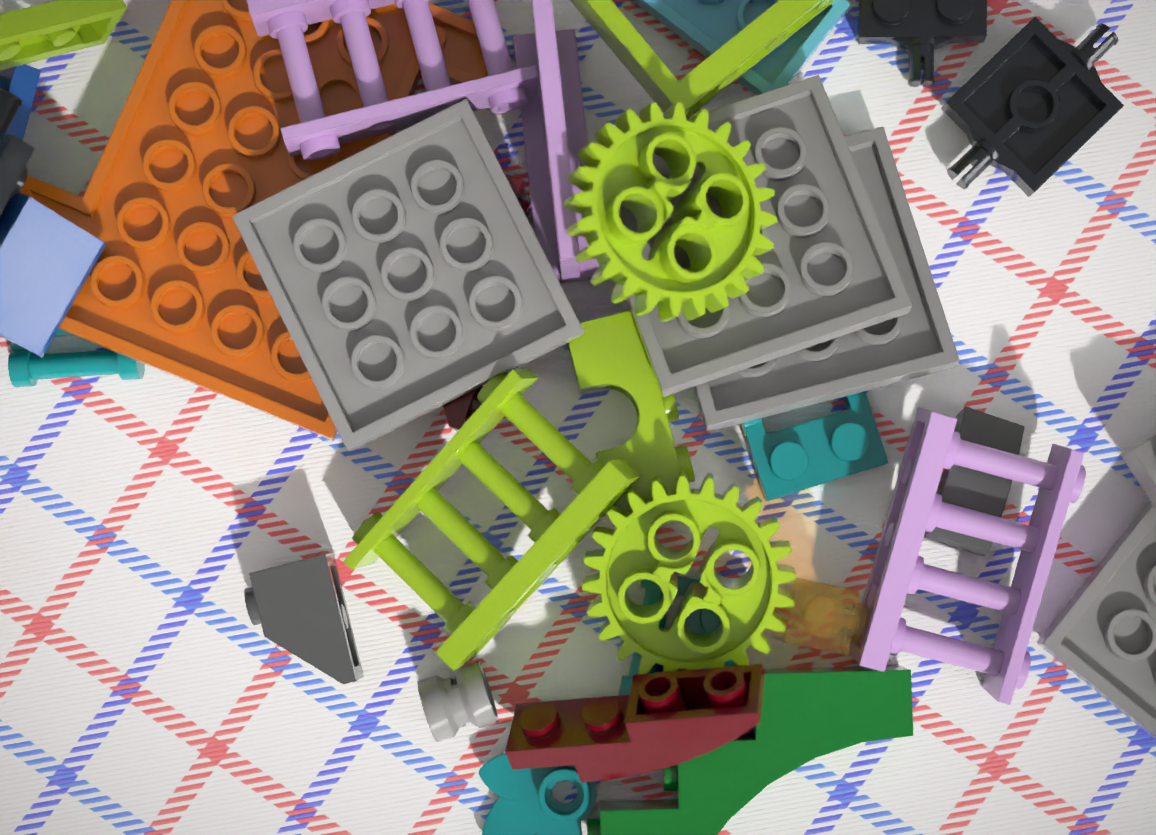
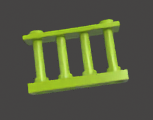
[343,369,642,671]

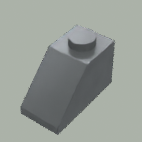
[244,553,364,685]

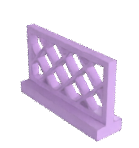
[513,0,599,284]

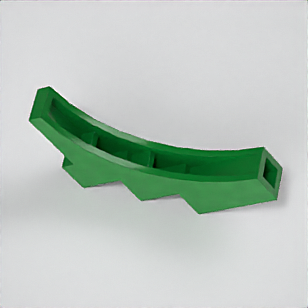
[587,665,914,835]

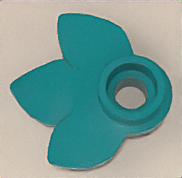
[478,753,597,835]

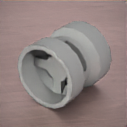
[417,661,499,742]

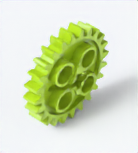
[563,102,777,322]
[582,471,797,674]

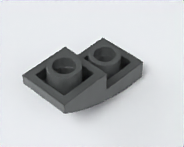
[924,406,1025,557]

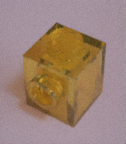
[773,578,867,655]

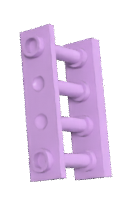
[247,0,539,160]
[848,407,1086,705]

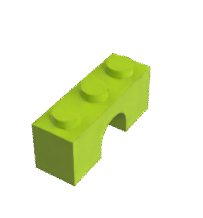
[567,310,695,512]

